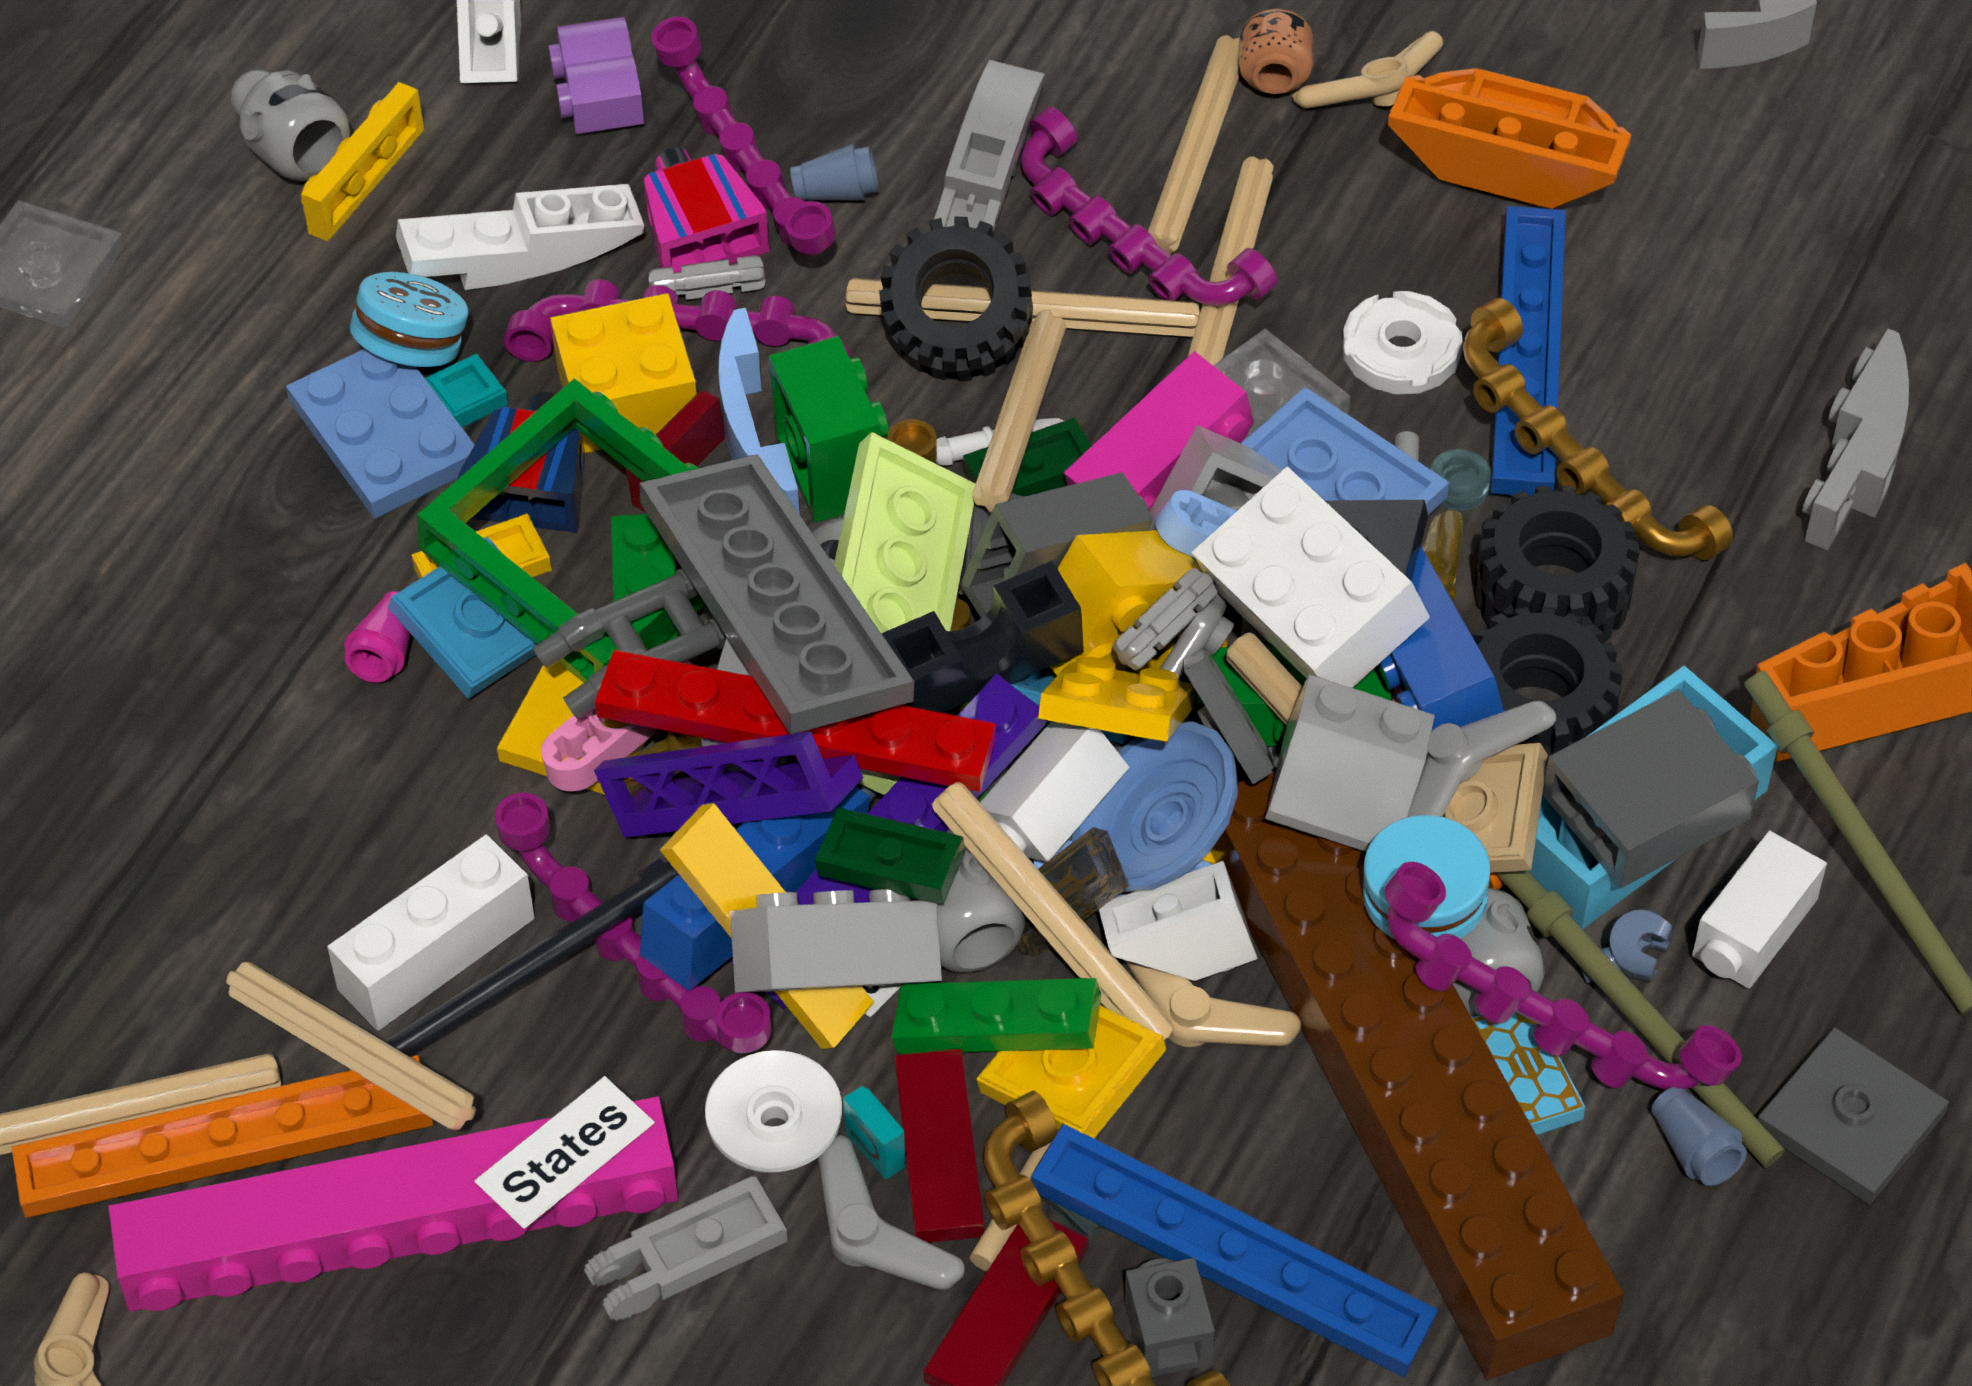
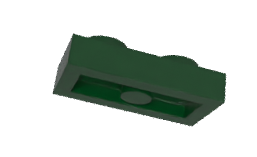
[963,417,1092,497]
[815,807,966,905]

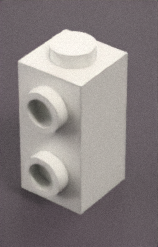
[980,721,1130,862]
[1692,830,1827,989]

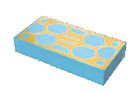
[1472,1012,1586,1135]

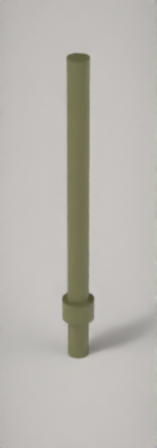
[1744,670,1972,1015]
[1497,870,1785,1168]

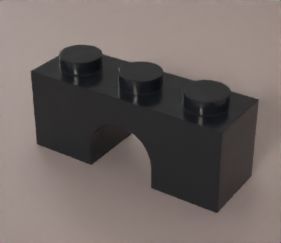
[881,561,1084,713]

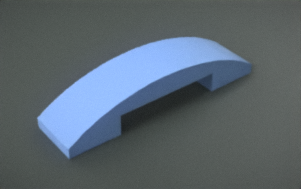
[719,308,800,515]

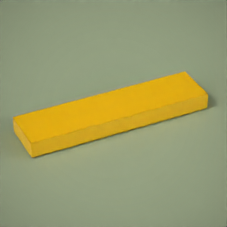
[660,803,874,1049]

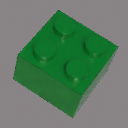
[769,336,889,523]

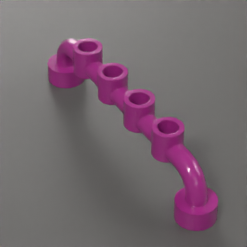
[652,17,836,257]
[1021,106,1278,306]
[504,279,851,361]
[495,792,772,1053]
[1384,862,1742,1090]

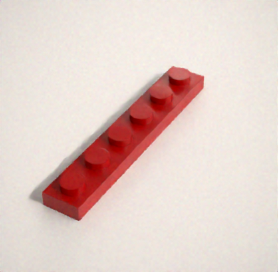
[595,649,996,792]

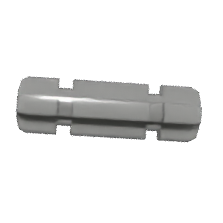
[648,255,765,300]
[1113,568,1217,670]

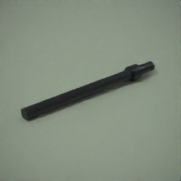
[384,859,679,1057]

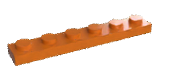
[12,1055,433,1218]

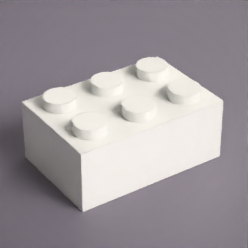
[1191,466,1430,688]

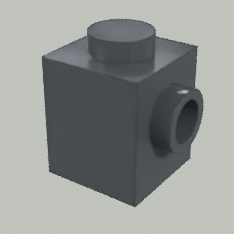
[1125,1258,1215,1377]

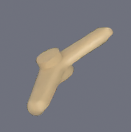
[1292,31,1443,109]
[1125,960,1301,1047]
[34,1272,109,1386]

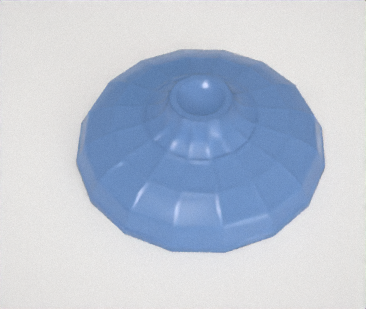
[1072,722,1238,892]

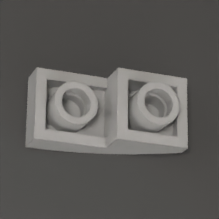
[1697,0,1817,69]

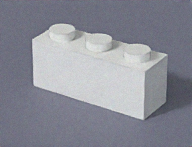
[327,834,535,1031]

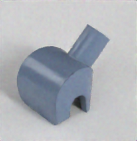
[1579,910,1673,983]

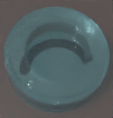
[1430,449,1491,510]

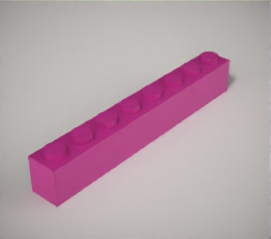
[109,1096,678,1312]

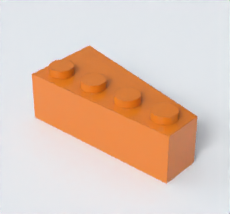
[1750,562,1972,762]

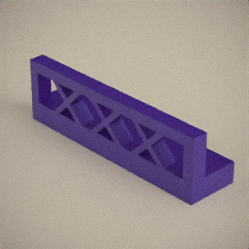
[594,731,863,838]

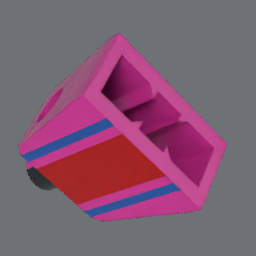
[643,147,769,272]

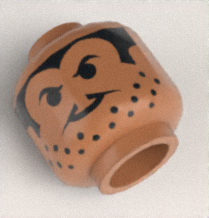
[1238,9,1314,94]

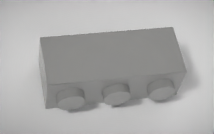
[730,889,942,993]

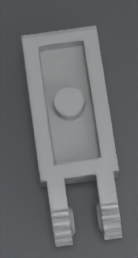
[584,1176,788,1321]

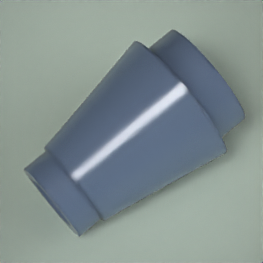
[790,143,879,201]
[1652,1087,1747,1186]

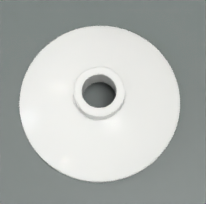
[705,1050,842,1172]

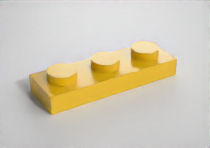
[301,82,424,242]

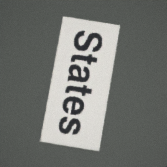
[474,1076,655,1229]

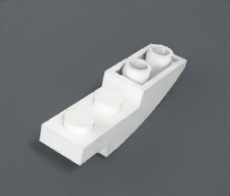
[396,184,644,290]

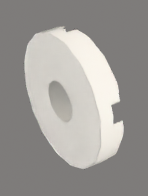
[1342,291,1463,394]

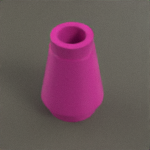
[344,591,411,683]

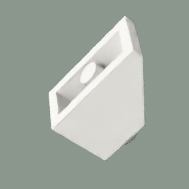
[457,0,521,83]
[1099,861,1258,981]

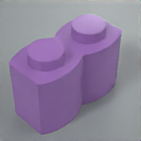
[548,17,644,134]

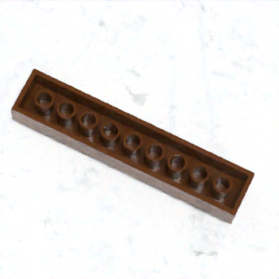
[1210,770,1624,1381]

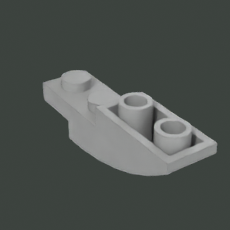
[934,60,1045,233]
[1802,329,1909,551]

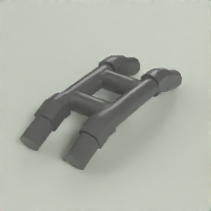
[533,568,727,719]

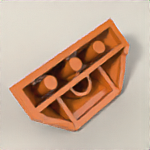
[1388,68,1631,209]

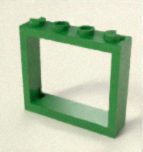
[417,378,705,682]

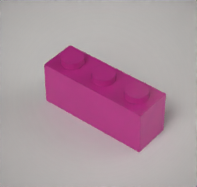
[1064,351,1254,512]

